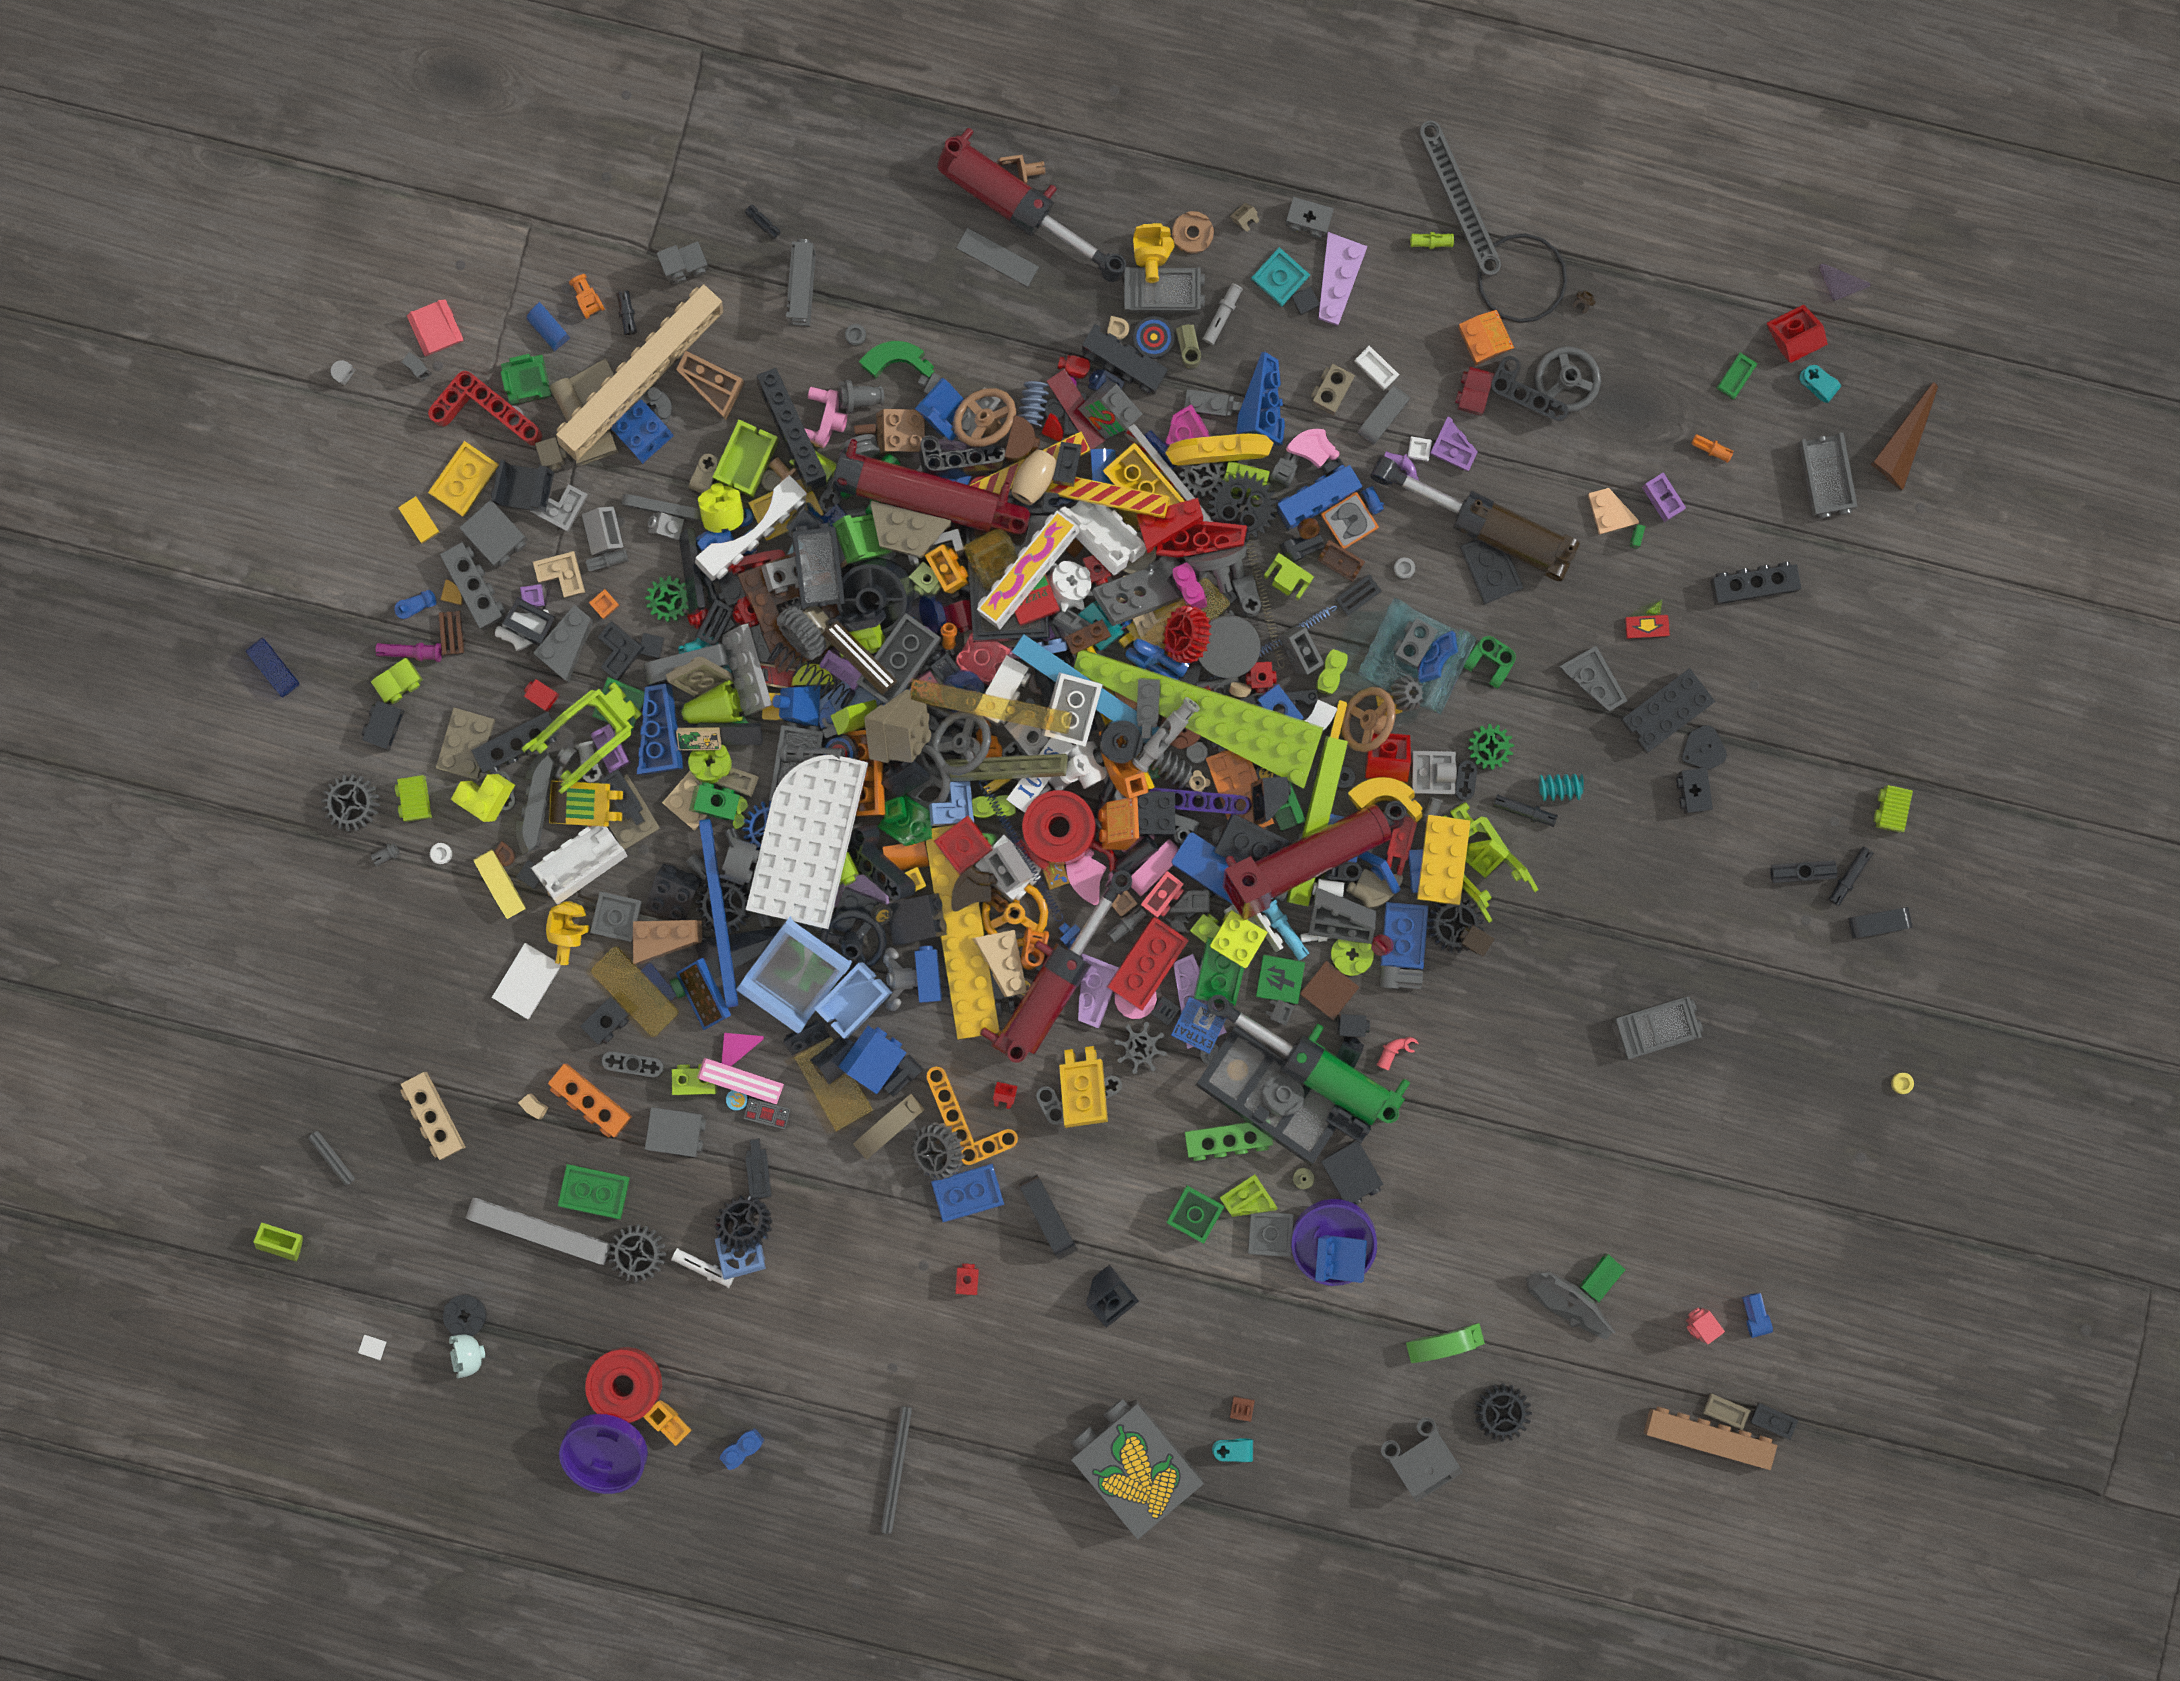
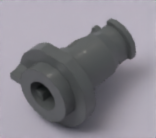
[838,380,884,414]

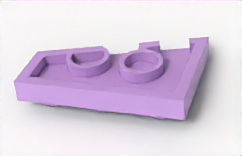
[1078,953,1118,1028]

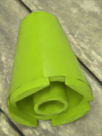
[682,680,743,724]

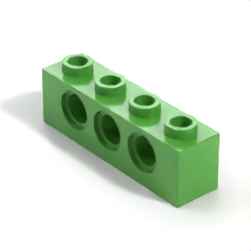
[1184,1119,1273,1161]

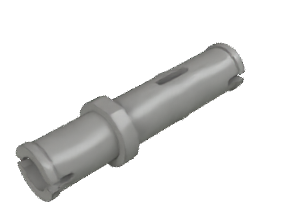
[1202,283,1243,345]

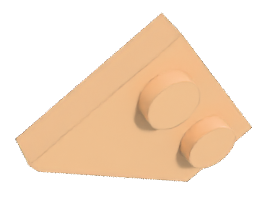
[1588,488,1639,535]

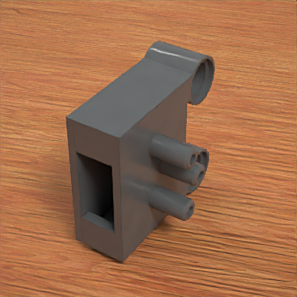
[1381,1417,1463,1502]

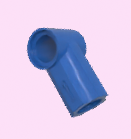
[1742,1293,1773,1338]

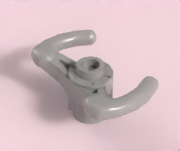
[883,947,918,1011]

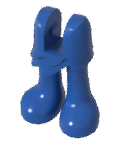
[1125,638,1190,680]

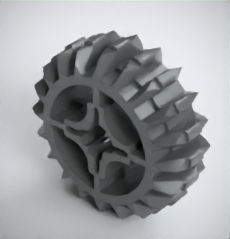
[777,606,827,660]
[321,774,380,832]
[910,1122,965,1180]
[608,1224,666,1282]

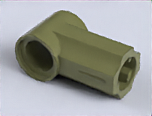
[1176,324,1201,369]

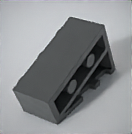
[534,605,594,682]
[1309,887,1376,944]

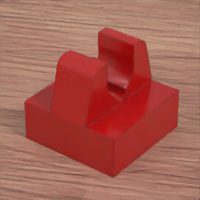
[993,1082,1018,1109]

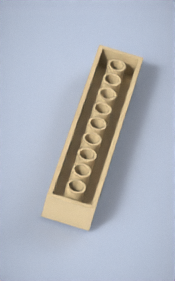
[556,284,723,461]

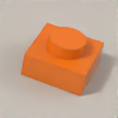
[589,589,620,619]

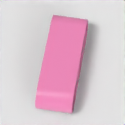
[1131,839,1179,897]

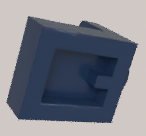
[1088,369,1125,391]

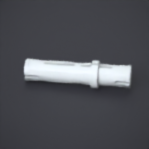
[671,1248,734,1288]

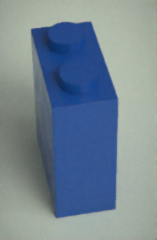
[915,946,942,1003]
[838,1025,907,1094]

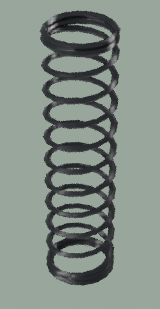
[768,642,856,709]

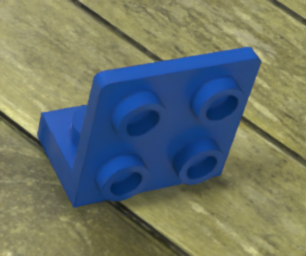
[915,378,964,442]
[611,400,674,464]
[1315,1235,1367,1283]

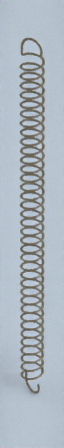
[1244,519,1285,668]

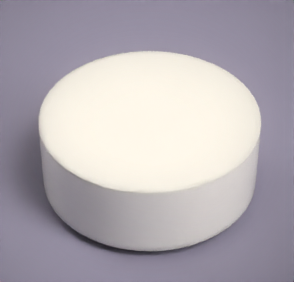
[430,843,452,864]

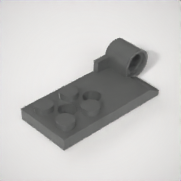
[1092,556,1184,626]

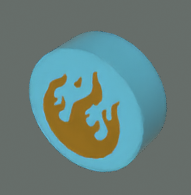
[726,1090,748,1110]

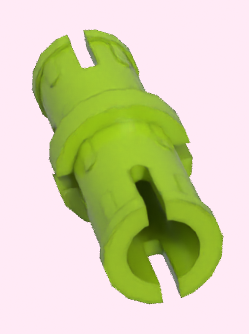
[1410,232,1454,249]

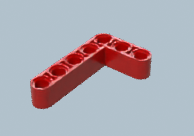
[428,371,542,445]

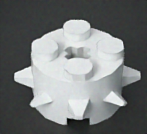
[1047,560,1093,612]

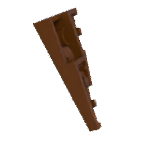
[1870,382,1938,491]

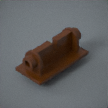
[1064,619,1111,655]

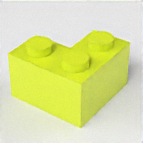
[451,774,515,822]

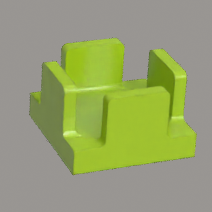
[1263,553,1314,601]

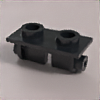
[783,1020,830,1056]
[1325,1104,1371,1144]

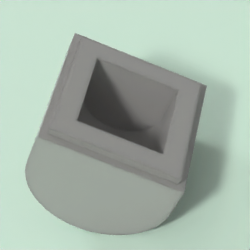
[331,360,356,386]

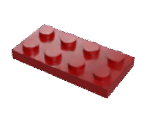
[1107,916,1189,1011]

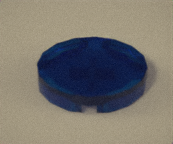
[919,594,946,635]

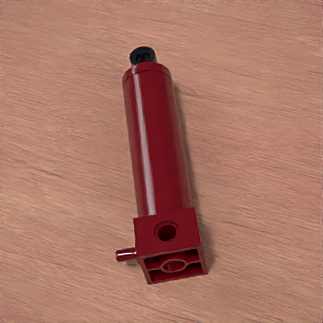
[1223,801,1406,921]

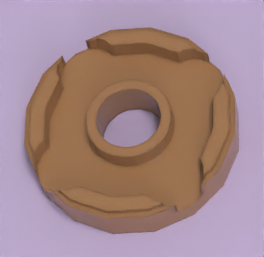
[1172,211,1214,254]

